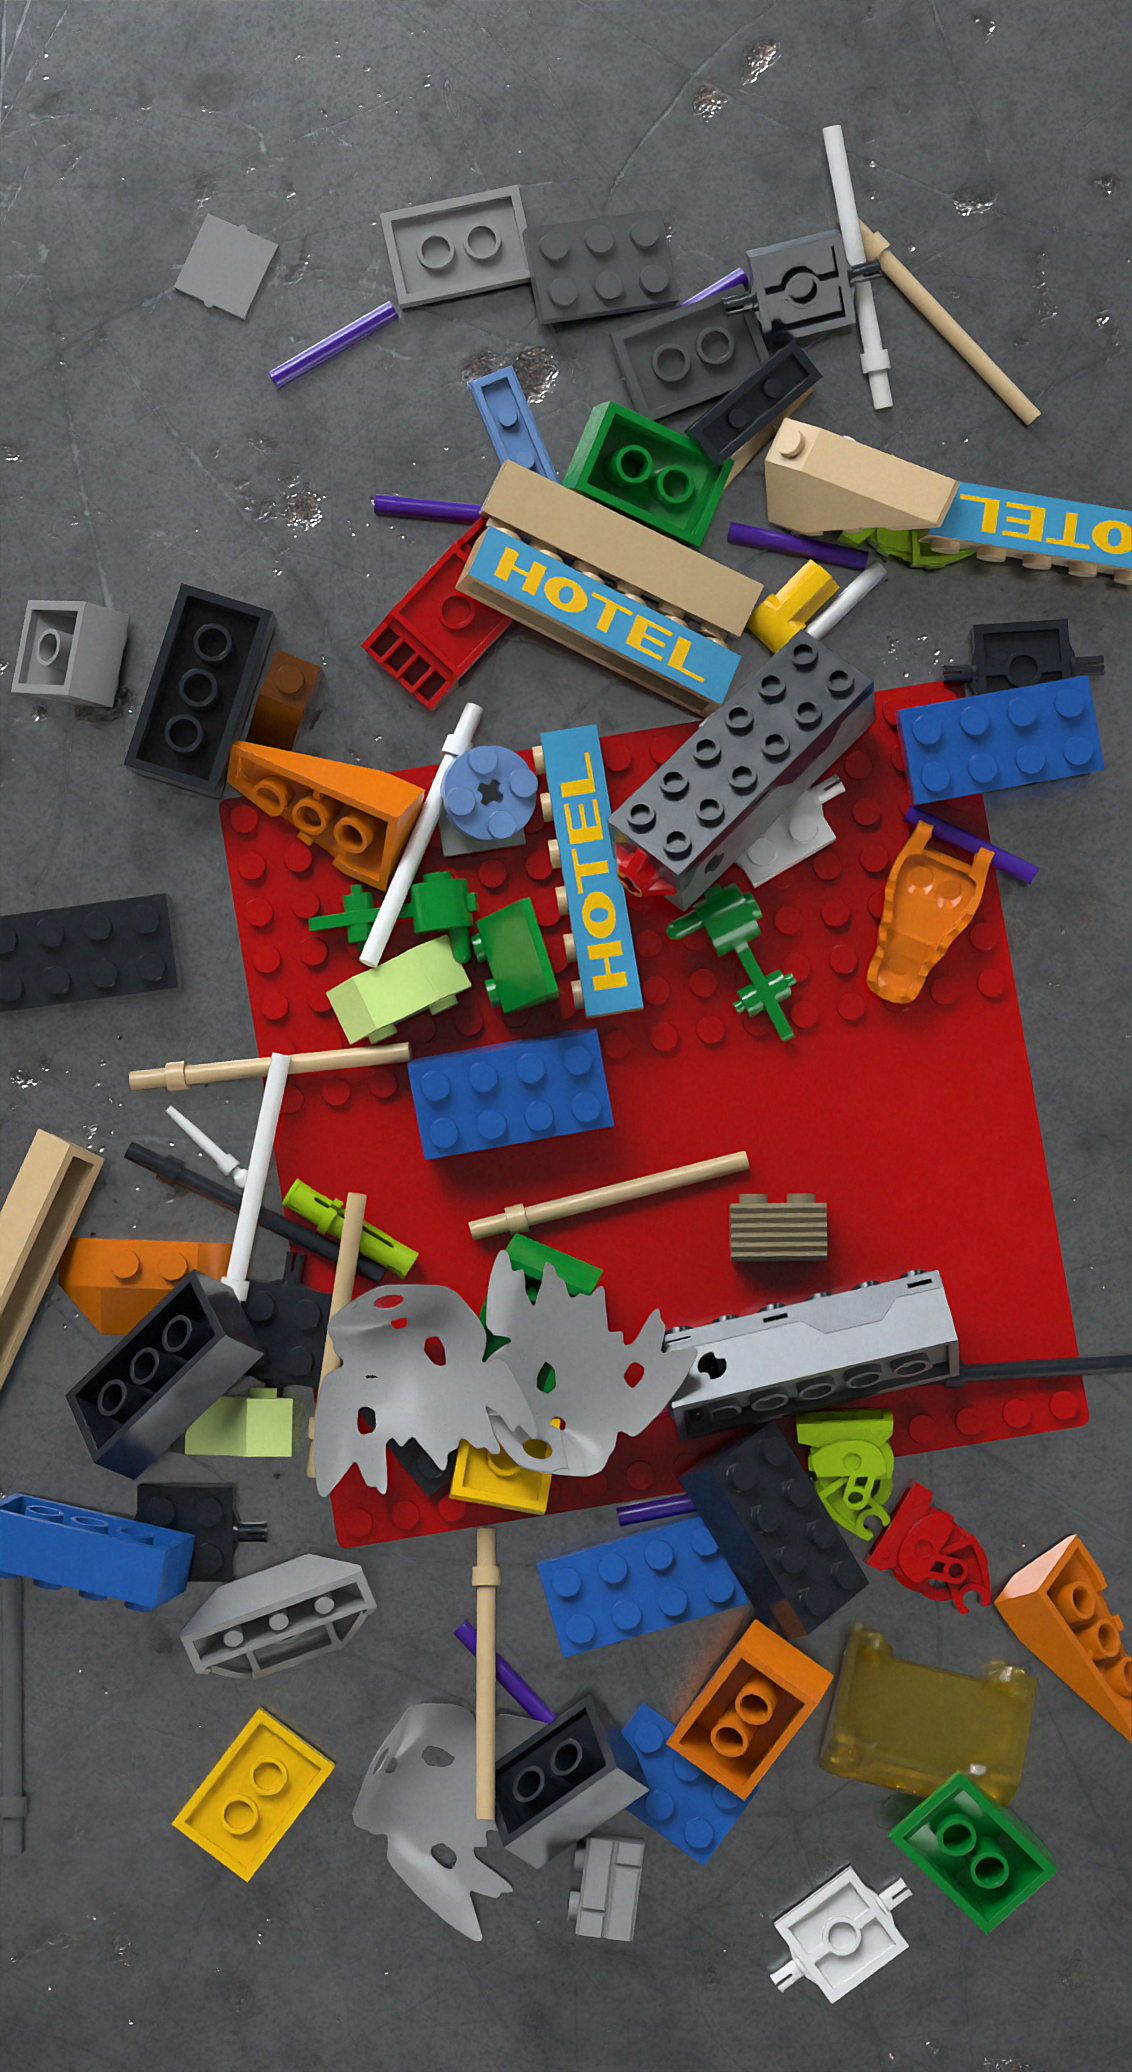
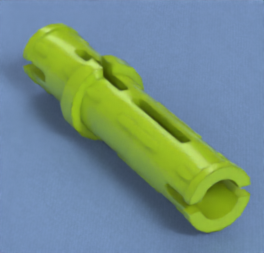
[281,1178,419,1279]

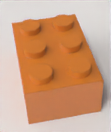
[666,1619,834,1801]

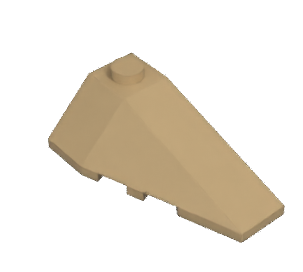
[764,417,960,536]

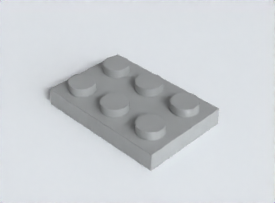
[380,184,531,309]

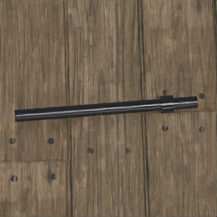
[124,1141,387,1285]
[912,1353,1132,1389]

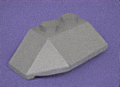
[179,1554,377,1680]

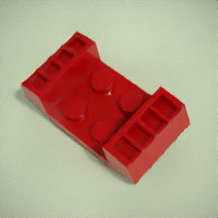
[360,516,514,710]

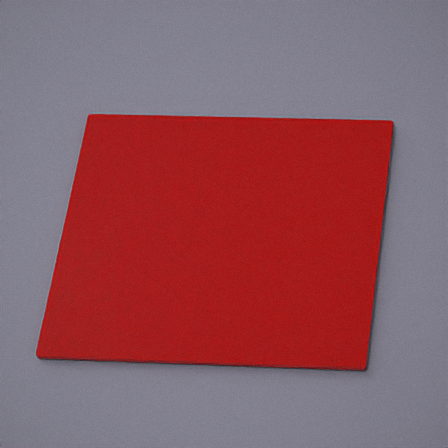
[219,681,1089,1548]

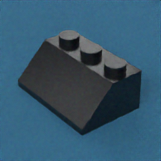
[495,1694,650,1869]

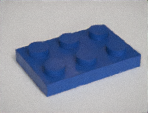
[621,1701,760,1866]

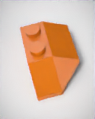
[58,1237,250,1335]

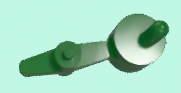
[308,871,480,964]
[666,882,796,1043]

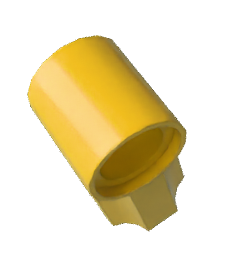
[746,559,840,654]

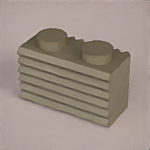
[729,1194,827,1262]

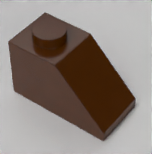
[245,650,325,752]

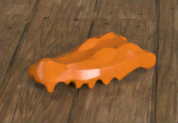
[866,820,995,1004]

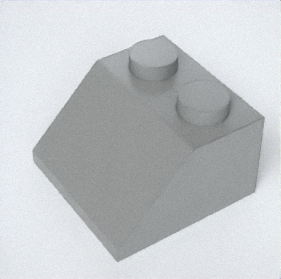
[11,600,130,708]

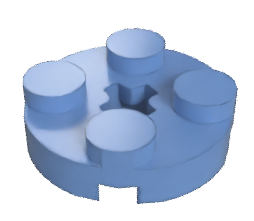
[440,745,538,841]

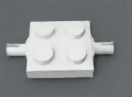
[734,774,845,888]
[770,1865,913,2004]

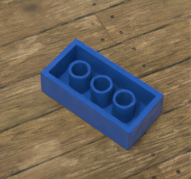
[894,675,1105,805]
[407,1026,614,1160]
[0,1493,196,1612]
[537,1513,749,1658]

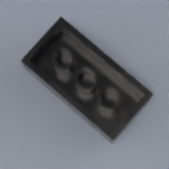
[123,583,277,799]
[0,893,184,1017]
[65,1269,264,1480]
[678,1420,870,1640]

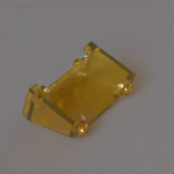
[819,1632,1038,1807]

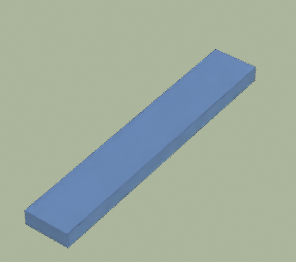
[468,365,574,567]

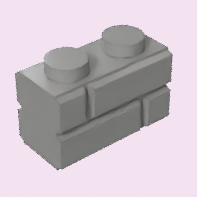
[567,1832,645,1942]

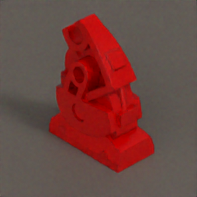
[862,1479,991,1615]

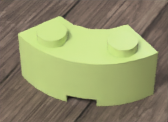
[326,934,472,1045]
[170,1388,293,1457]

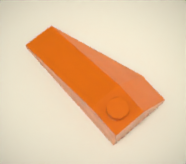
[227,740,425,892]
[994,1534,1132,1743]

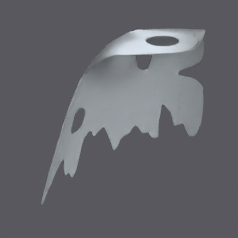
[486,1250,698,1477]
[314,1285,538,1497]
[352,1703,548,1942]

